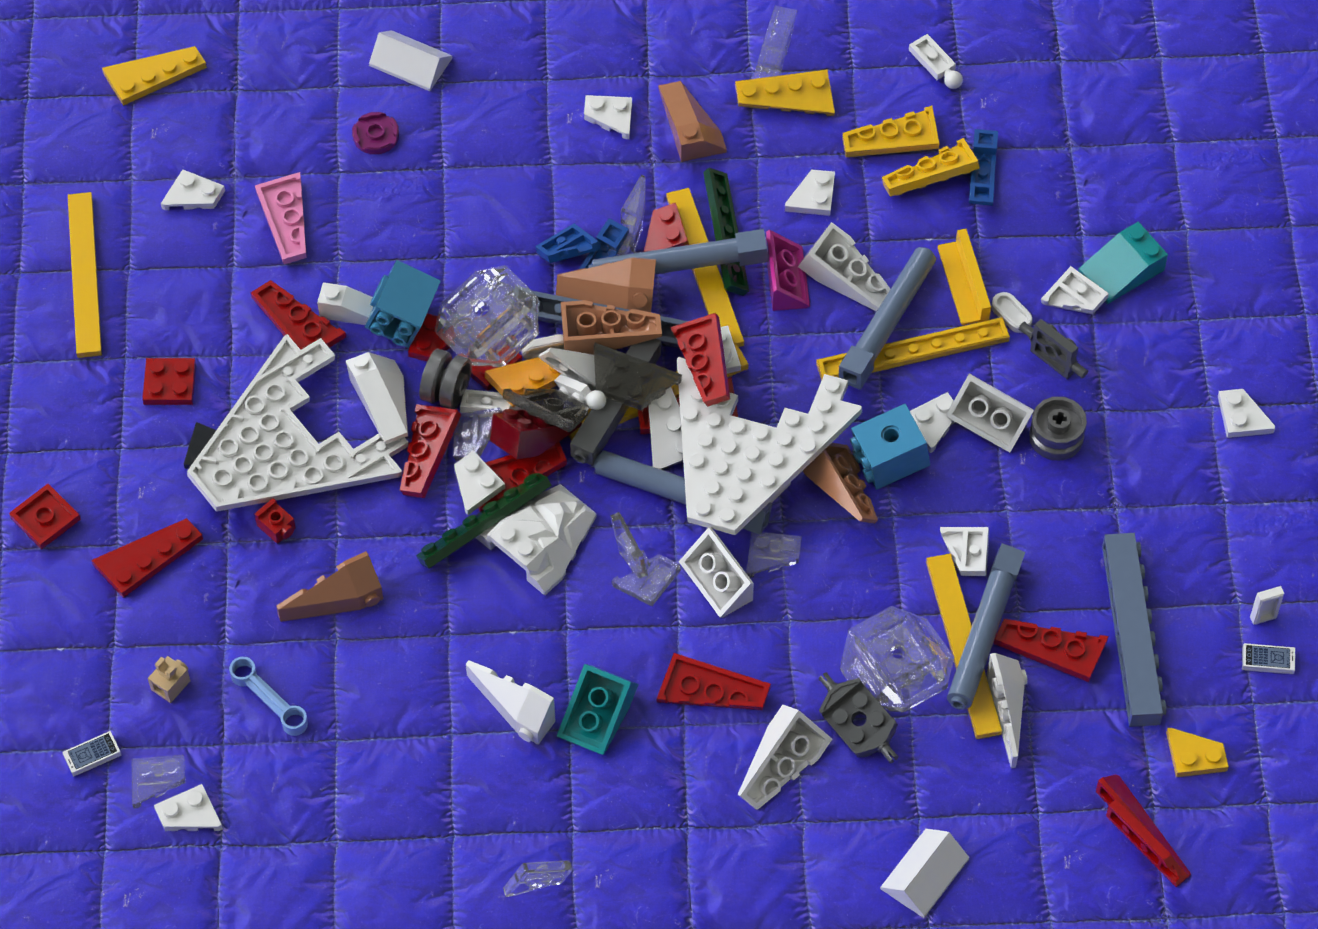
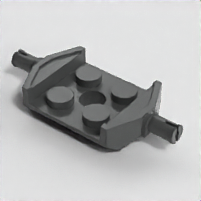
[819,672,899,763]

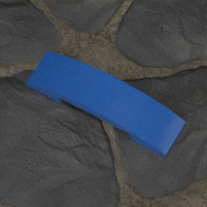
[969,129,998,206]
[579,218,629,269]

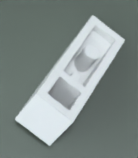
[317,282,373,325]
[538,348,617,392]

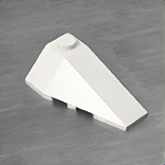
[798,222,890,312]
[986,653,1027,768]
[466,660,555,745]
[737,705,832,810]

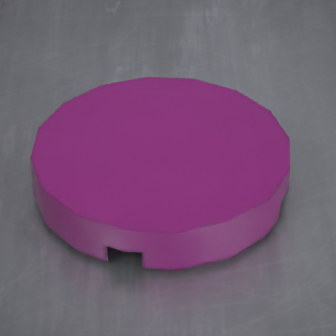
[352,112,399,154]

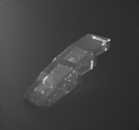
[753,5,798,79]
[618,175,646,256]

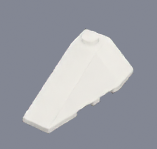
[346,352,408,445]

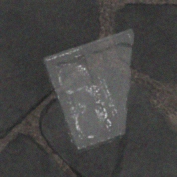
[453,407,503,461]
[610,512,649,579]
[746,532,802,578]
[611,554,681,606]
[132,755,185,809]
[503,860,573,897]

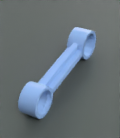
[229,657,308,736]

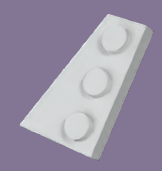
[648,386,683,470]

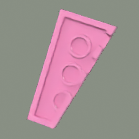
[255,172,307,265]

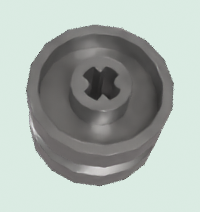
[419,348,472,409]
[1029,397,1087,460]

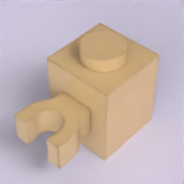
[148,656,190,703]

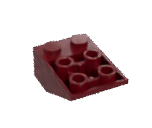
[490,404,582,459]

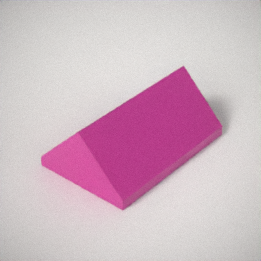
[766,230,810,311]

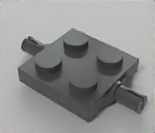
[1018,319,1088,379]

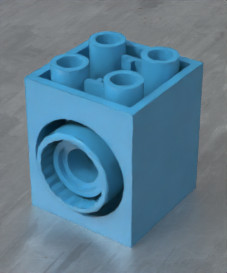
[364,260,441,348]
[850,403,930,490]

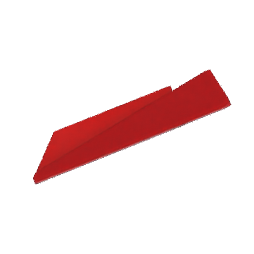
[1096,774,1191,887]

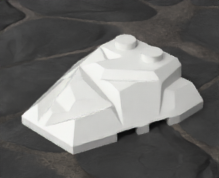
[475,484,597,595]

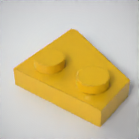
[1166,728,1229,777]

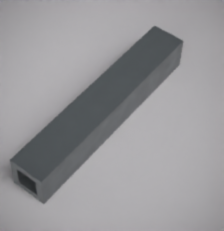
[570,338,661,466]

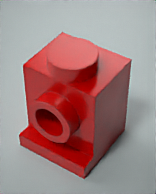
[254,498,296,544]

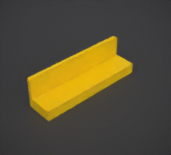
[937,229,991,325]

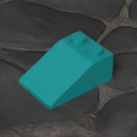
[1078,222,1168,304]
[557,664,639,755]

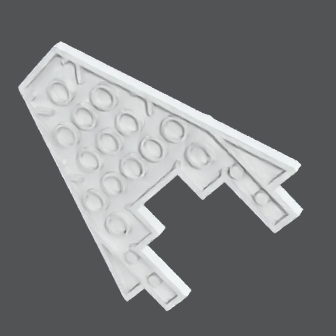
[187,334,408,512]
[677,347,862,535]

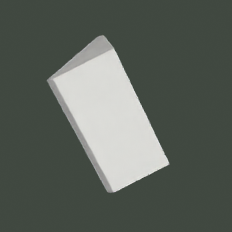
[369,30,452,91]
[946,373,1034,453]
[679,527,754,618]
[880,829,969,918]

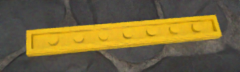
[666,188,744,347]
[68,192,102,358]
[816,317,1010,380]
[926,553,1002,739]

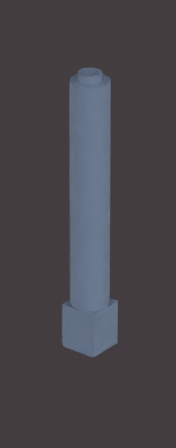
[588,229,769,274]
[839,247,936,390]
[593,450,773,534]
[947,543,1025,710]

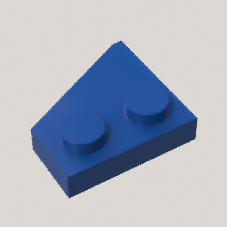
[535,223,601,263]

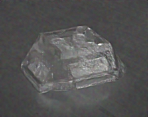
[434,265,539,367]
[840,606,954,712]

